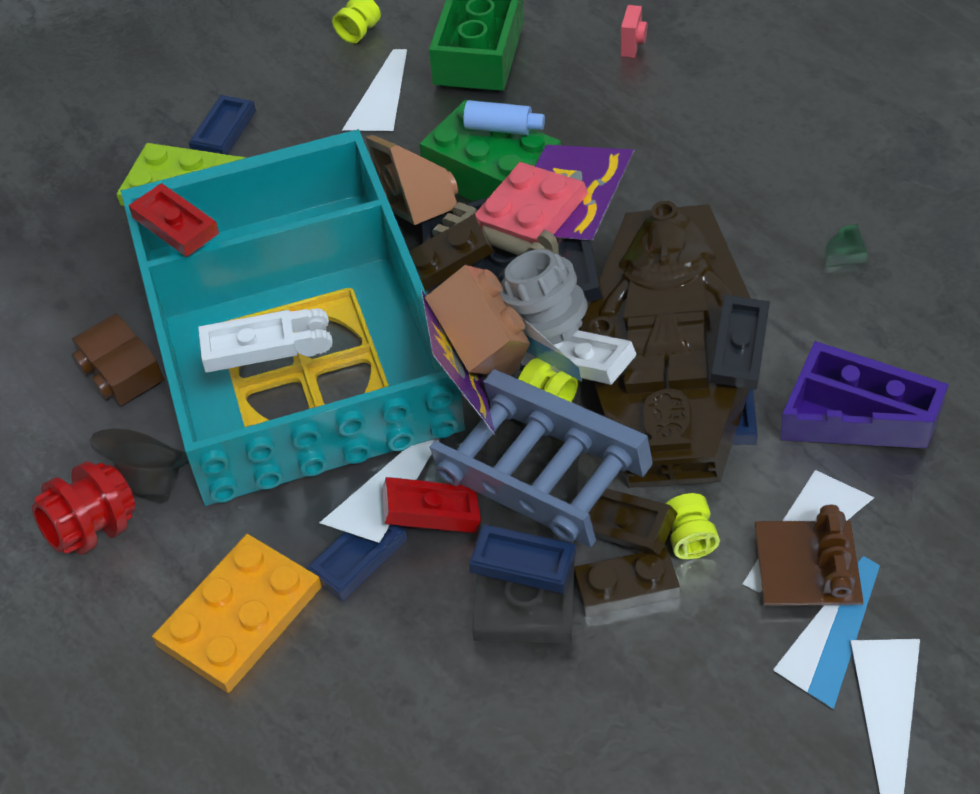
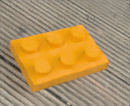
[152,534,322,694]

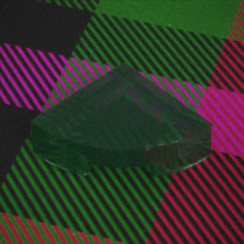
[824,223,868,267]

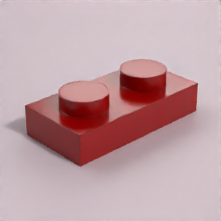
[128,183,219,257]
[382,477,481,533]

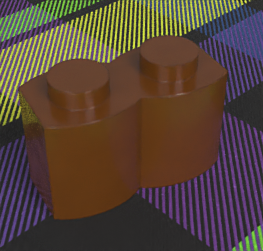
[71,313,165,406]

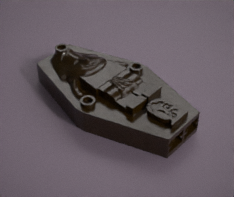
[580,201,751,488]

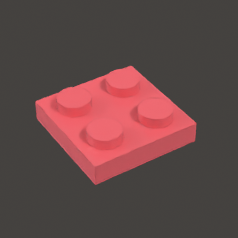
[475,162,588,243]

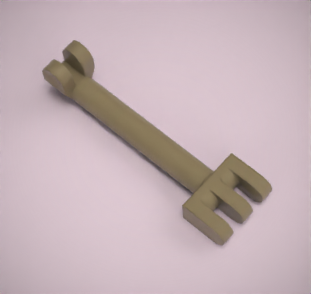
[432,202,558,256]

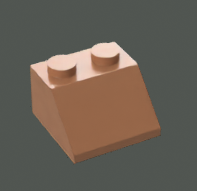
[365,135,458,225]
[425,265,530,376]

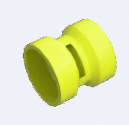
[332,0,381,43]
[519,358,578,402]
[666,493,720,560]

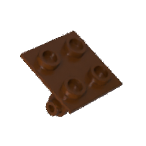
[755,504,864,606]

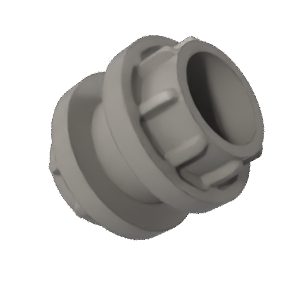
[500,249,588,345]

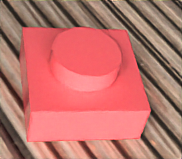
[621,5,648,58]

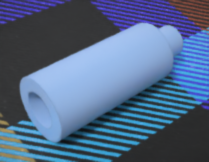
[464,100,545,135]

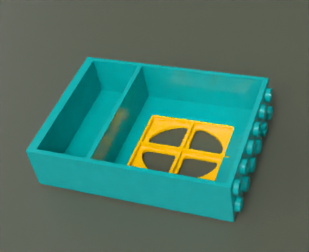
[121,129,465,506]

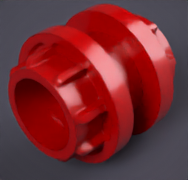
[32,461,135,555]

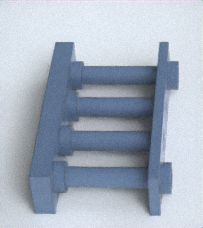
[429,369,653,548]

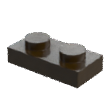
[409,214,494,291]
[589,488,678,556]
[574,547,680,617]

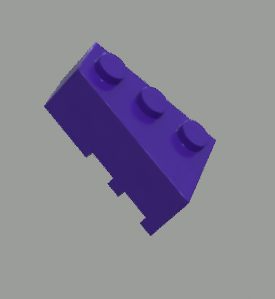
[780,341,949,448]

